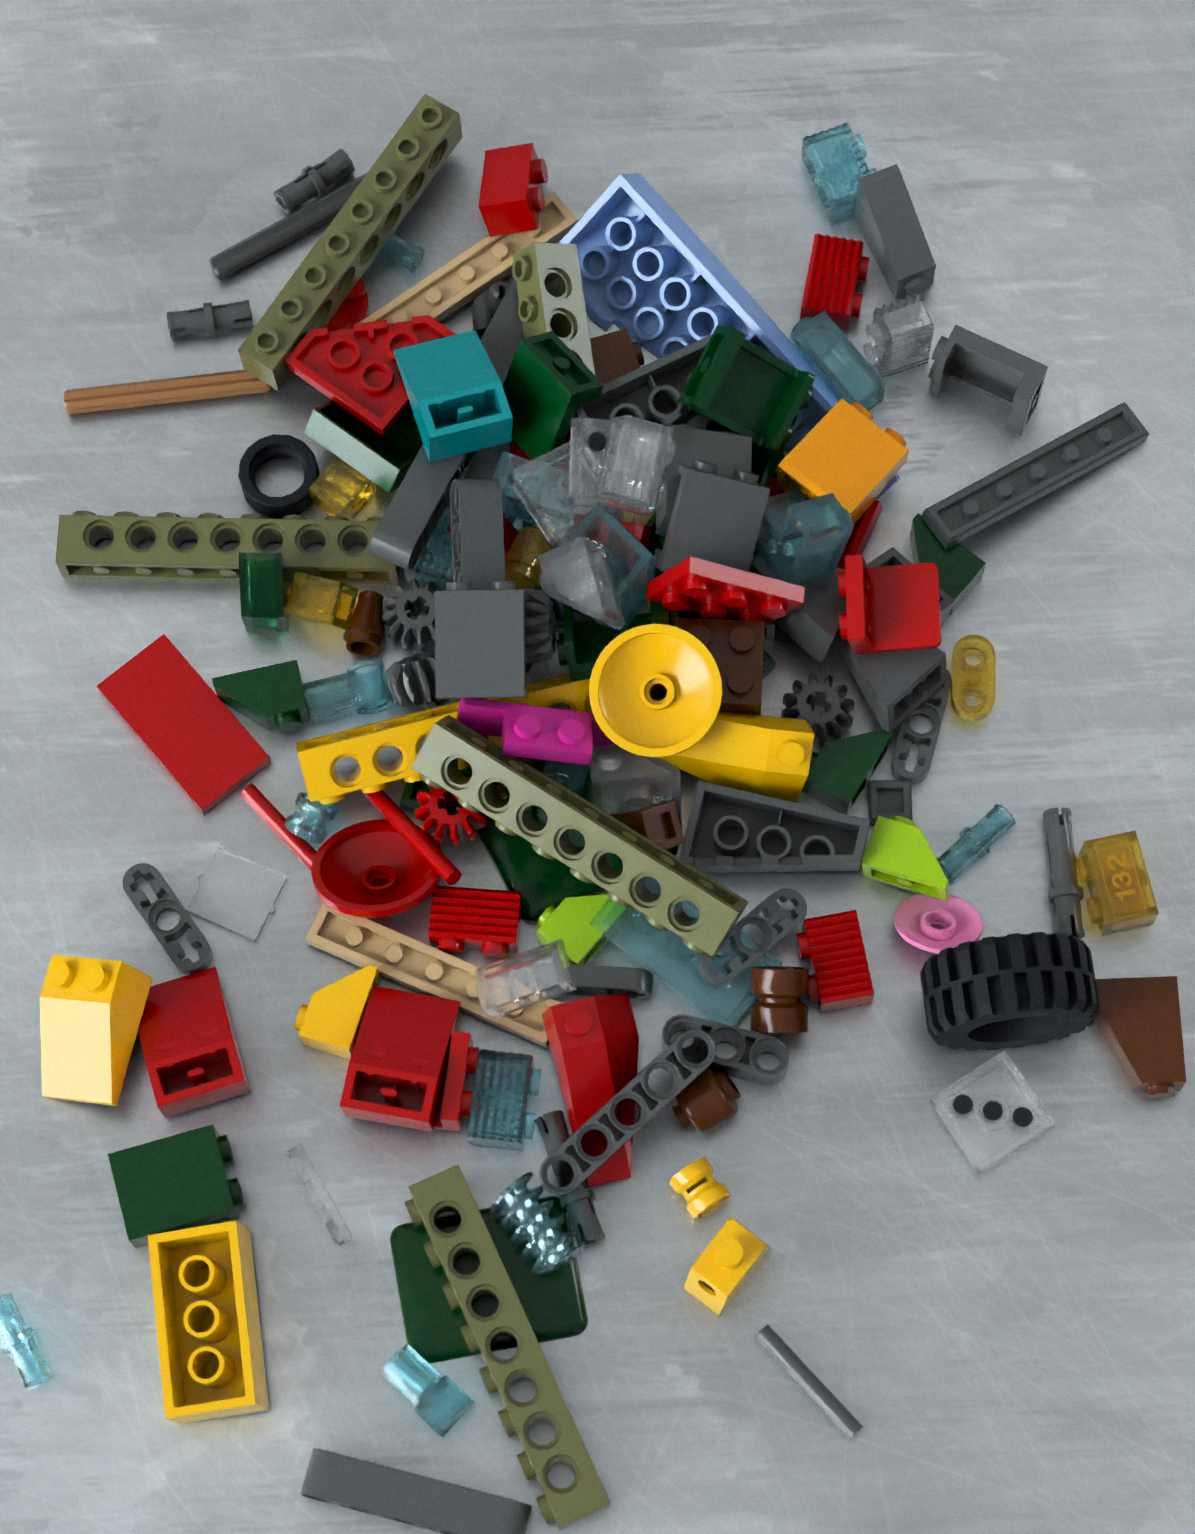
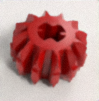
[414,773,487,848]

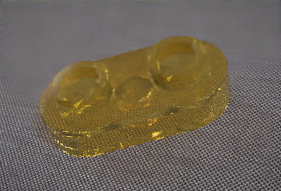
[951,635,995,721]

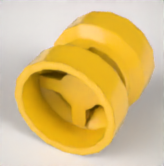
[669,1157,731,1220]

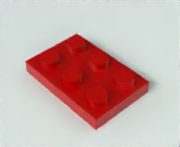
[646,556,805,625]

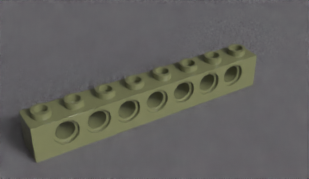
[238,94,463,391]
[55,511,400,585]
[411,715,749,957]
[404,1164,611,1530]

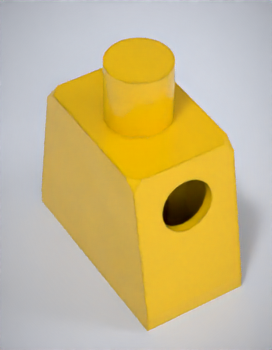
[684,1217,772,1317]

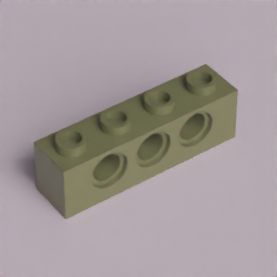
[512,242,595,375]

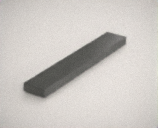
[921,402,1149,550]

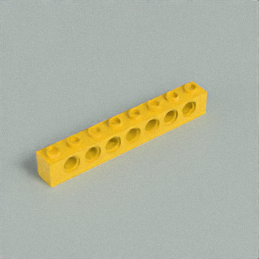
[295,673,593,804]

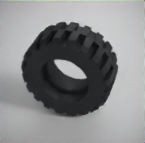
[920,932,1100,1051]

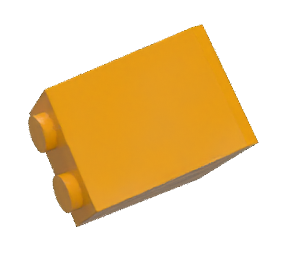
[777,398,909,538]

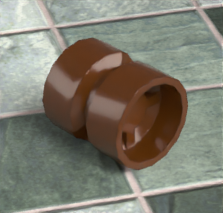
[751,966,809,1033]

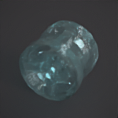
[284,792,338,844]

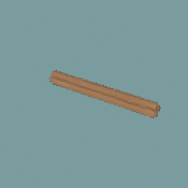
[64,370,270,414]

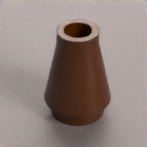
[343,591,386,657]

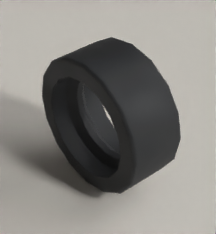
[238,434,321,519]

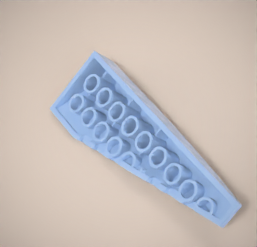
[559,173,901,501]

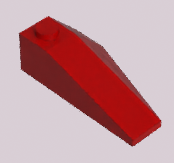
[542,993,639,1188]

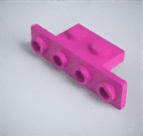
[456,698,626,765]

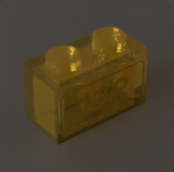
[1075,830,1159,936]

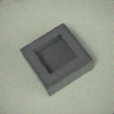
[867,780,913,826]

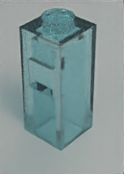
[790,311,886,411]

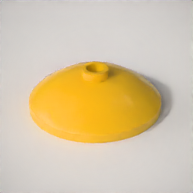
[589,624,723,758]

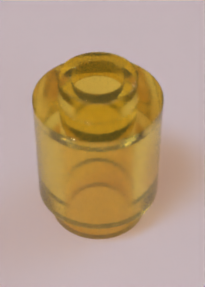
[505,526,557,590]

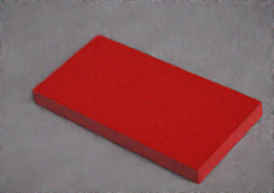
[97,634,271,815]

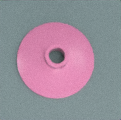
[894,894,983,953]

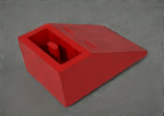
[138,967,251,1118]
[340,986,461,1133]

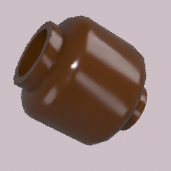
[672,1066,741,1133]

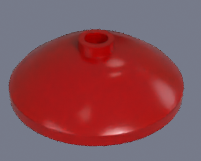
[311,819,442,918]

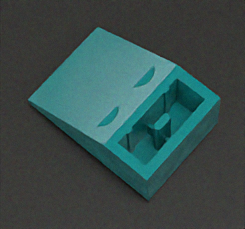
[394,330,513,462]

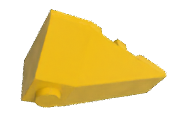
[655,711,815,803]

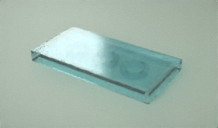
[589,876,782,1027]

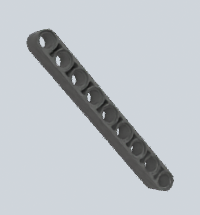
[369,279,548,570]

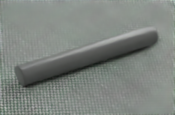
[755,1325,863,1439]

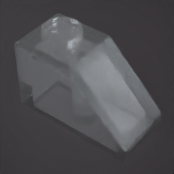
[538,536,625,628]

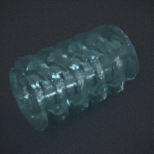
[490,1172,585,1276]

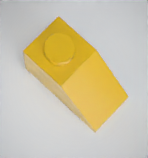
[295,965,381,1059]

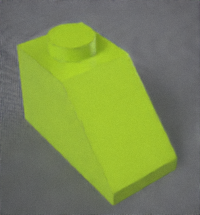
[861,815,950,903]
[536,894,634,965]

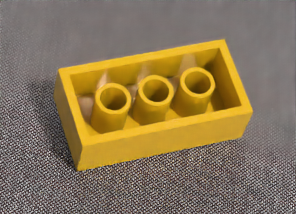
[148,1220,269,1424]

